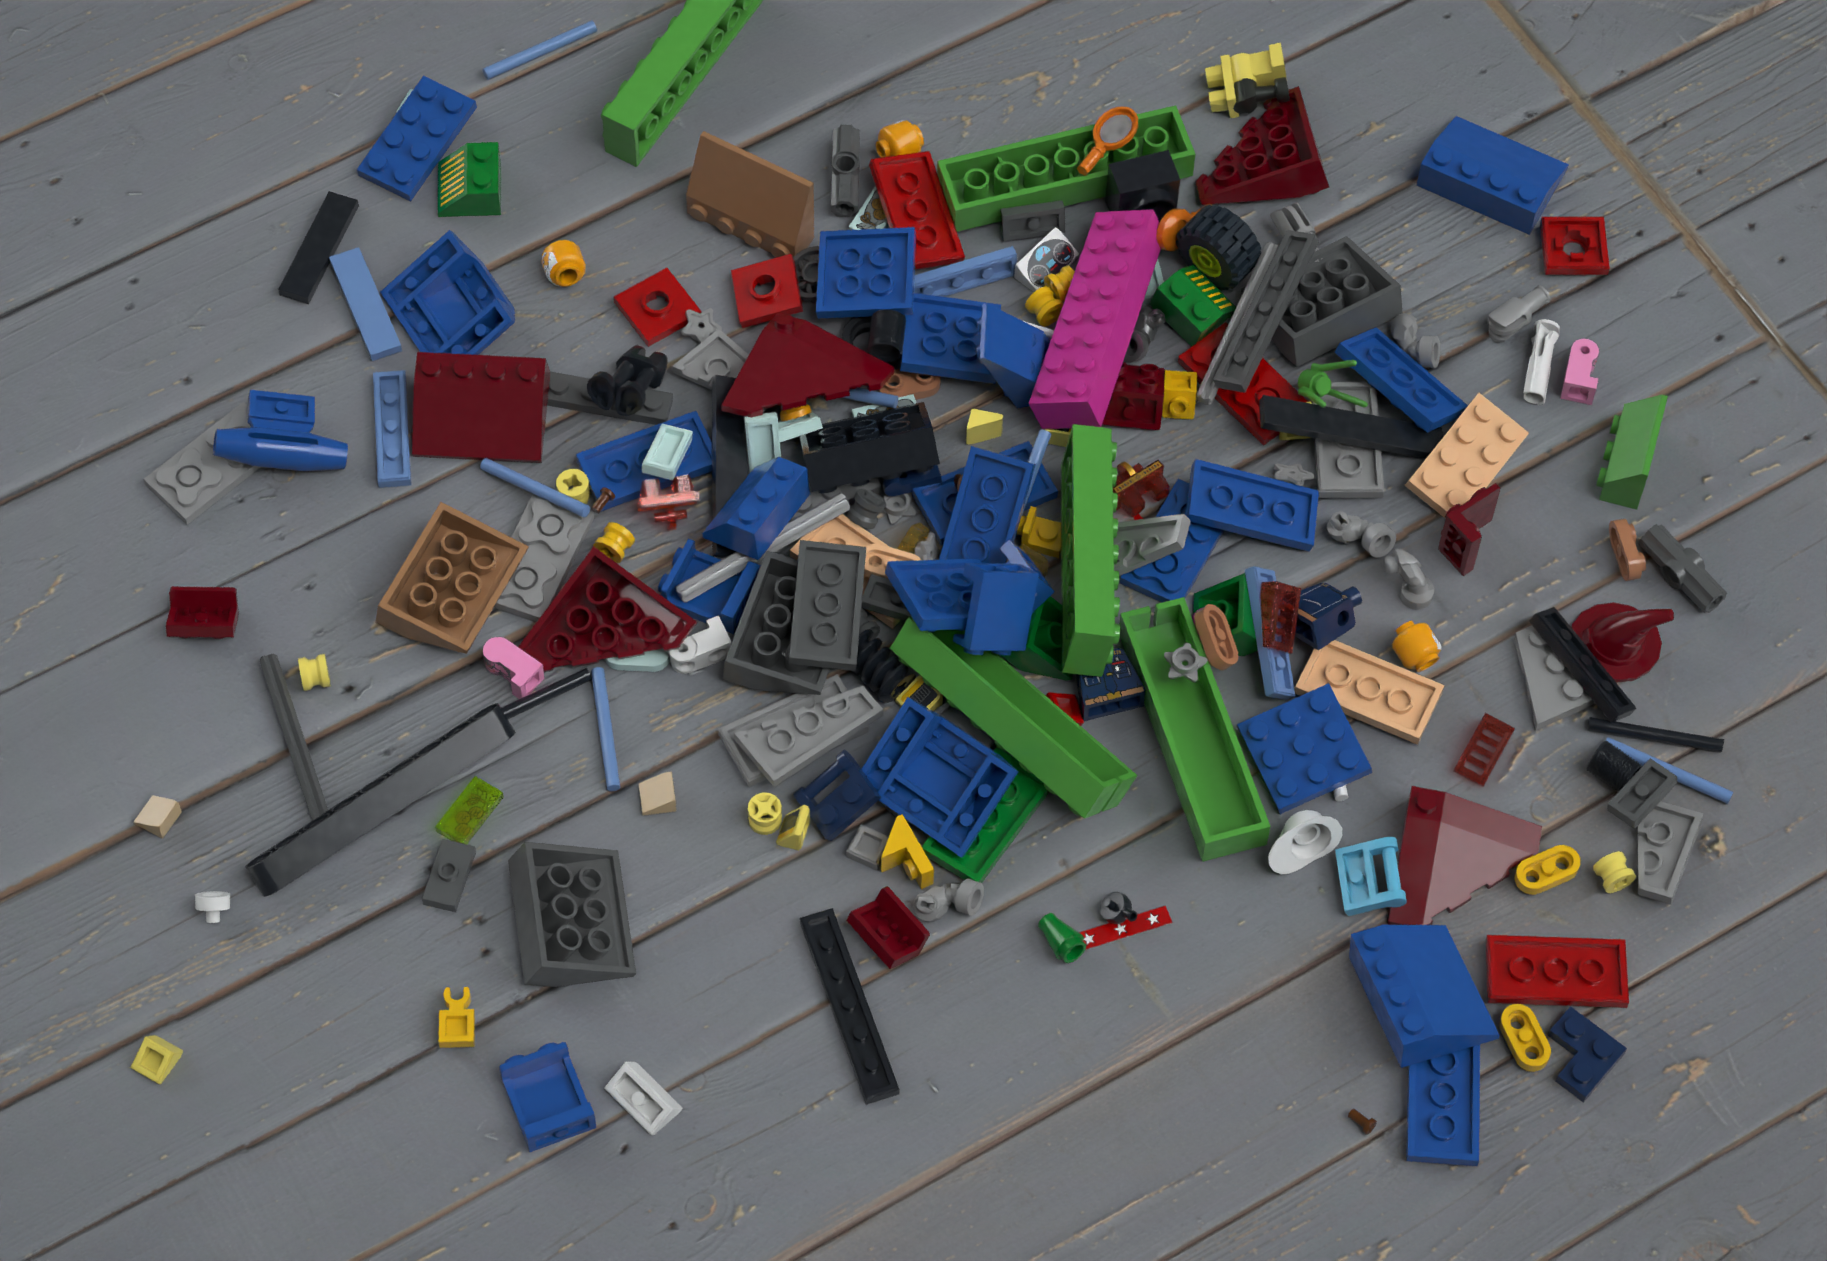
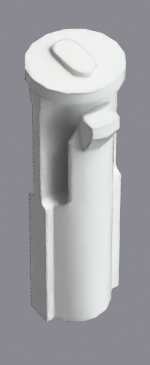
[1523,319,1560,405]

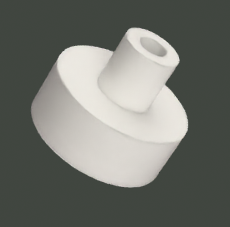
[195,891,230,923]

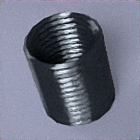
[867,309,906,362]
[1586,741,1642,792]

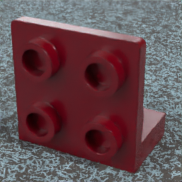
[1102,362,1165,430]
[1438,483,1501,576]

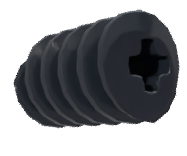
[853,629,916,703]

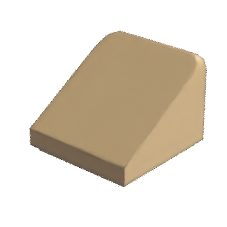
[639,771,676,816]
[134,795,182,839]

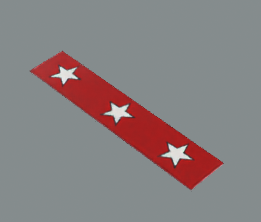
[1079,905,1173,950]

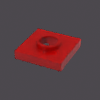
[1540,217,1610,275]
[731,254,803,328]
[614,268,702,347]

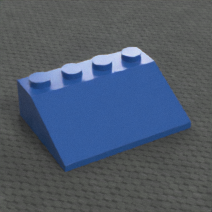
[1416,116,1569,235]
[1349,925,1499,1068]

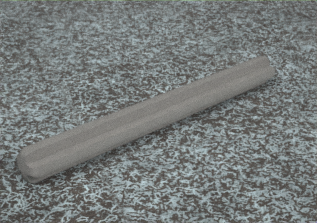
[1196,242,1279,405]
[676,493,850,603]

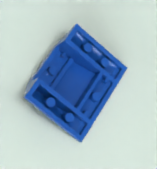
[380,230,515,355]
[862,697,1019,858]

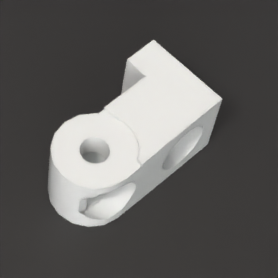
[669,615,732,674]

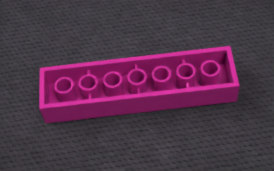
[1029,209,1161,429]

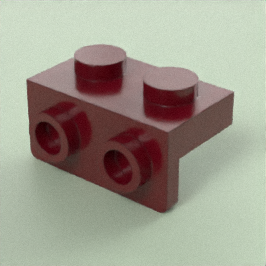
[166,586,239,639]
[846,886,930,969]

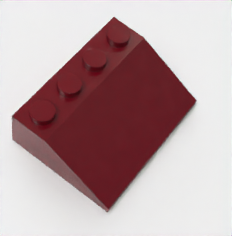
[412,352,550,463]

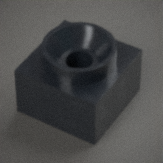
[1105,150,1180,222]

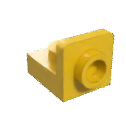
[1162,370,1197,419]
[1017,506,1061,558]

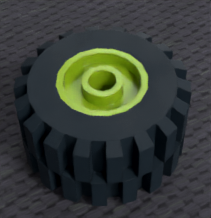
[1176,204,1261,290]

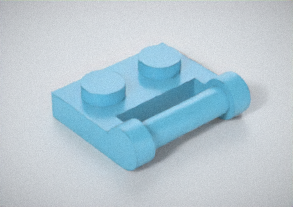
[1335,837,1407,916]

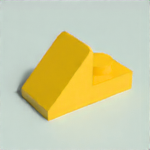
[881,814,934,889]

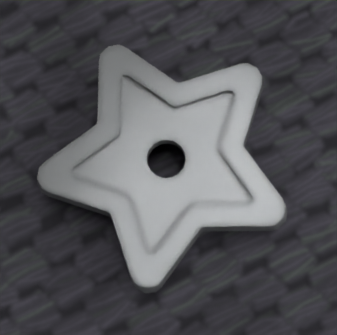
[681,308,722,343]
[1274,463,1314,486]
[880,492,916,525]
[915,532,941,560]
[1164,643,1208,682]

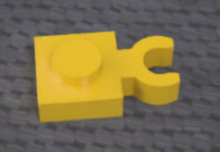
[438,987,475,1048]

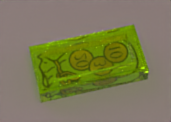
[435,776,504,844]

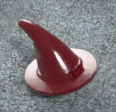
[1571,602,1674,683]

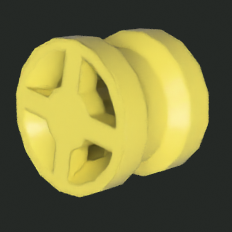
[556,469,590,504]
[298,654,331,691]
[748,792,782,835]
[1593,851,1636,893]

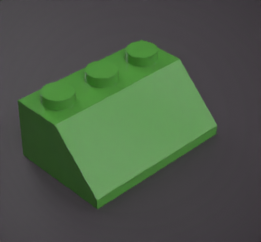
[1596,395,1668,510]

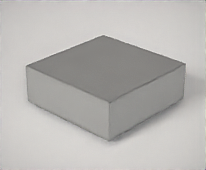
[846,824,889,870]

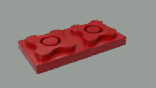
[869,151,965,270]
[1178,322,1308,446]
[1486,935,1629,1008]

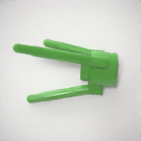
[1298,360,1368,408]

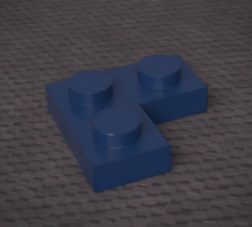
[1548,1006,1627,1103]

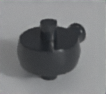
[1100,892,1137,924]

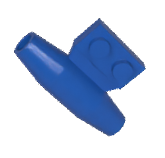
[213,390,348,471]

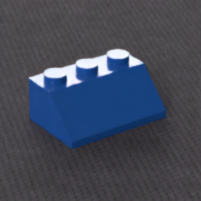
[702,457,810,560]

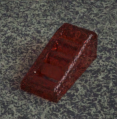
[1260,581,1301,654]
[1453,713,1515,787]

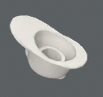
[1268,810,1342,874]

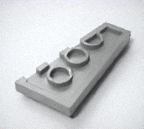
[734,686,883,787]

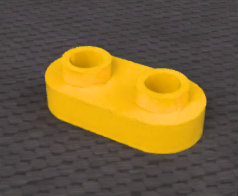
[1514,845,1581,895]
[1499,1004,1551,1072]

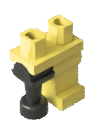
[1205,43,1290,118]

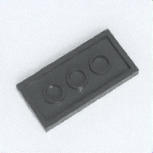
[788,540,866,671]

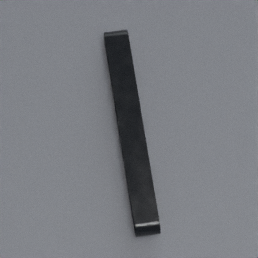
[245,703,516,897]

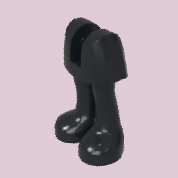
[587,345,668,416]

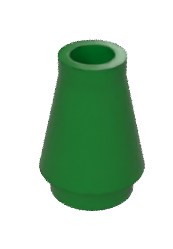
[1038,913,1086,963]

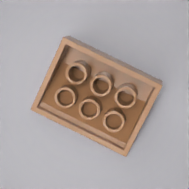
[686,131,814,258]
[375,502,529,654]

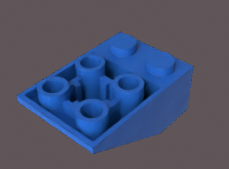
[977,303,1050,408]

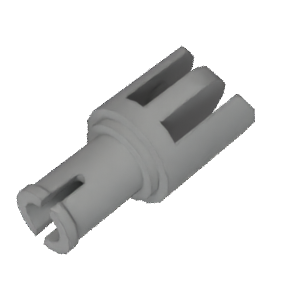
[1270,202,1323,262]
[1488,285,1550,343]

